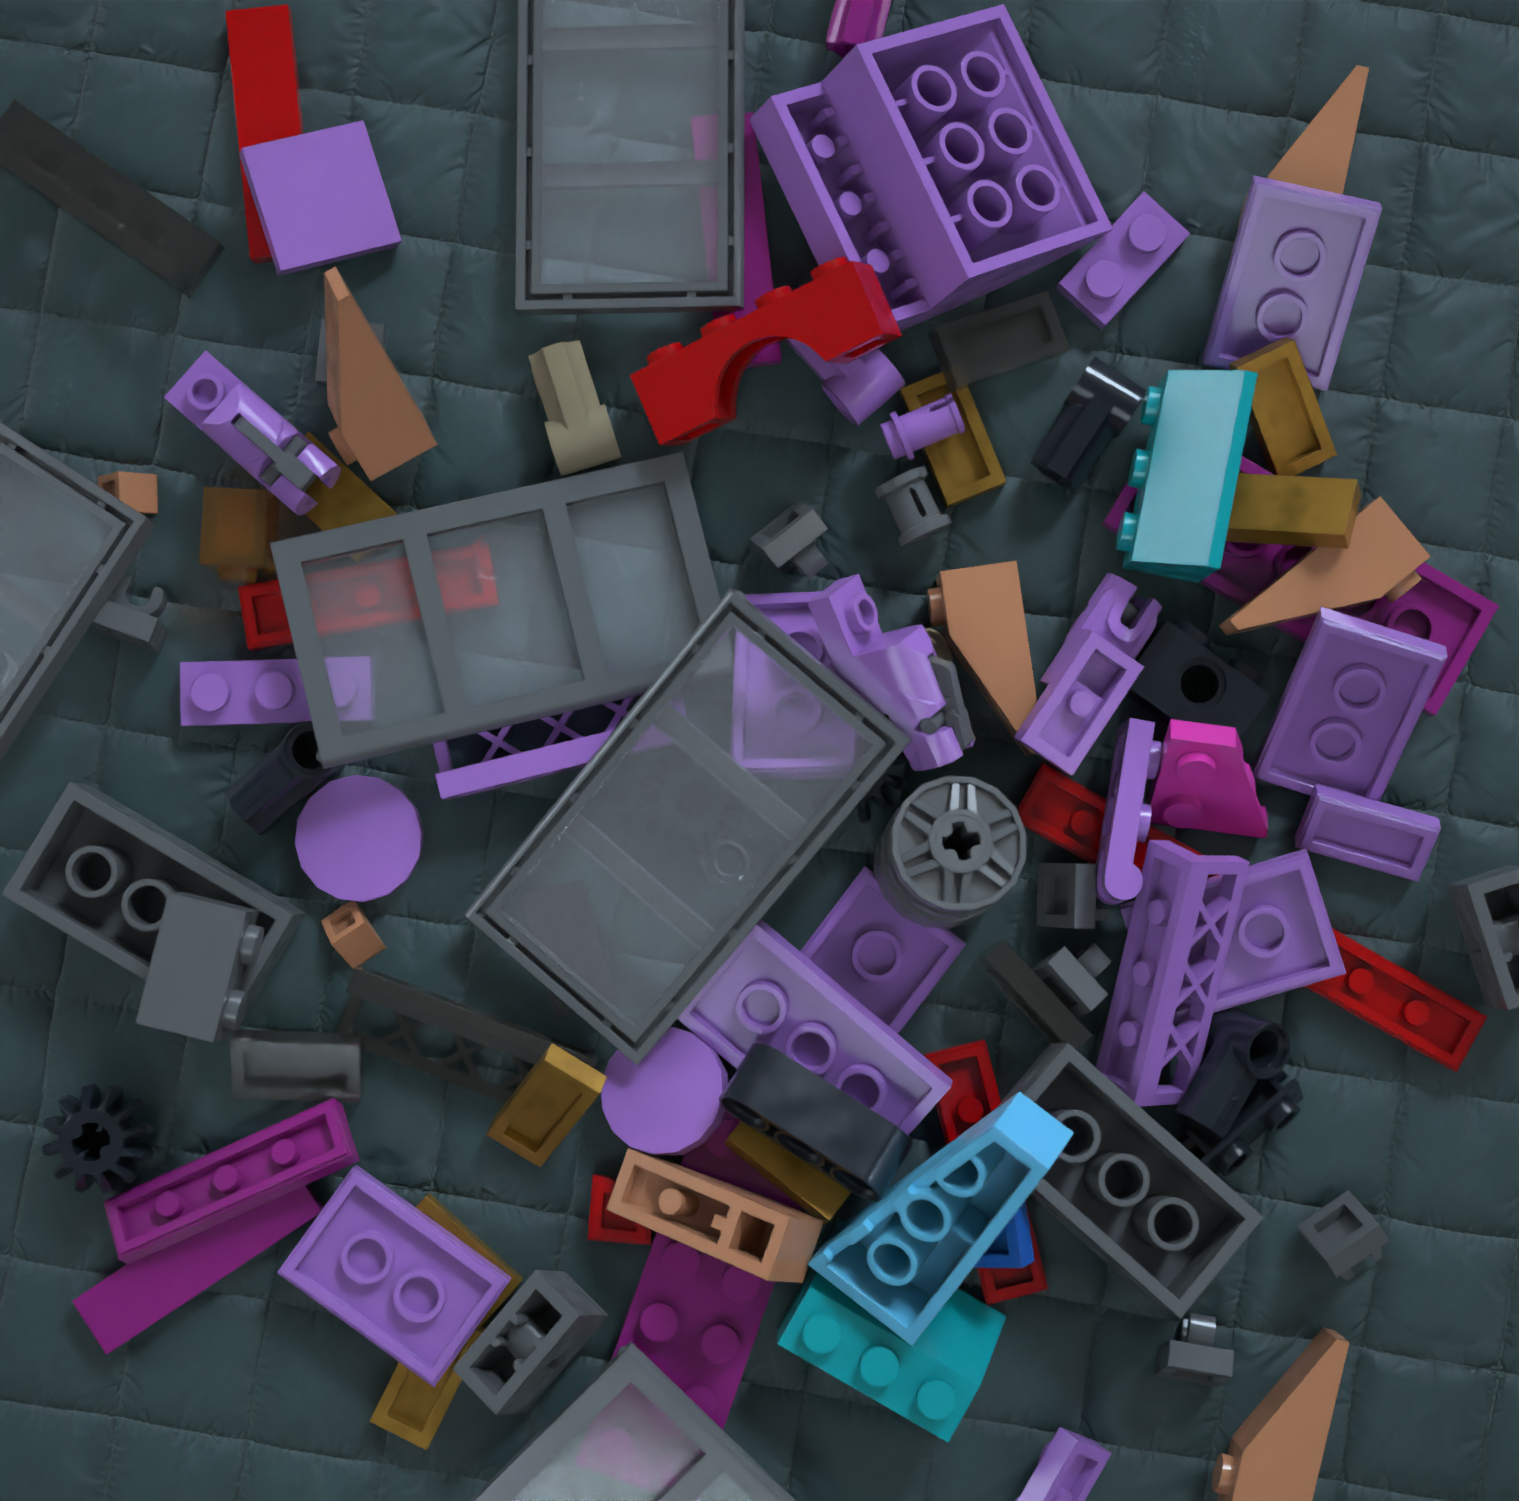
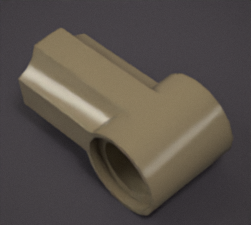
[528,340,622,477]

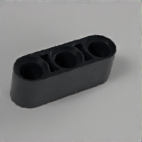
[719,1043,913,1202]

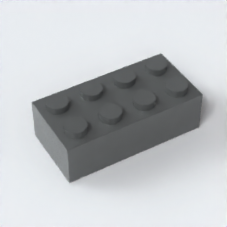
[2,782,306,1023]
[995,1043,1264,1319]

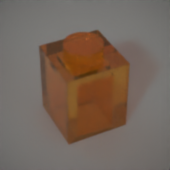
[199,487,280,584]

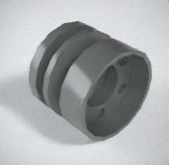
[874,776,1026,929]

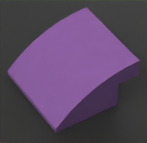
[749,4,1113,331]

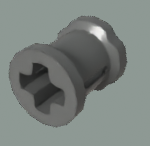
[874,466,952,548]

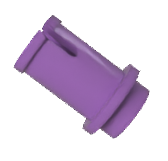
[880,393,966,461]

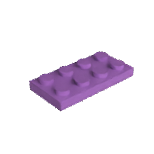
[678,919,953,1135]

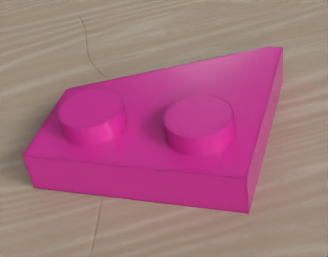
[1145,719,1268,838]

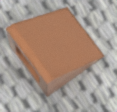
[98,471,158,514]
[321,901,386,970]

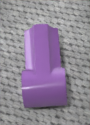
[785,339,905,427]

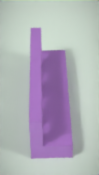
[433,691,688,801]
[1096,840,1250,1107]

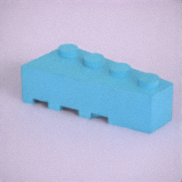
[807,1091,1074,1346]

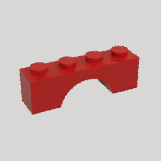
[630,257,902,445]

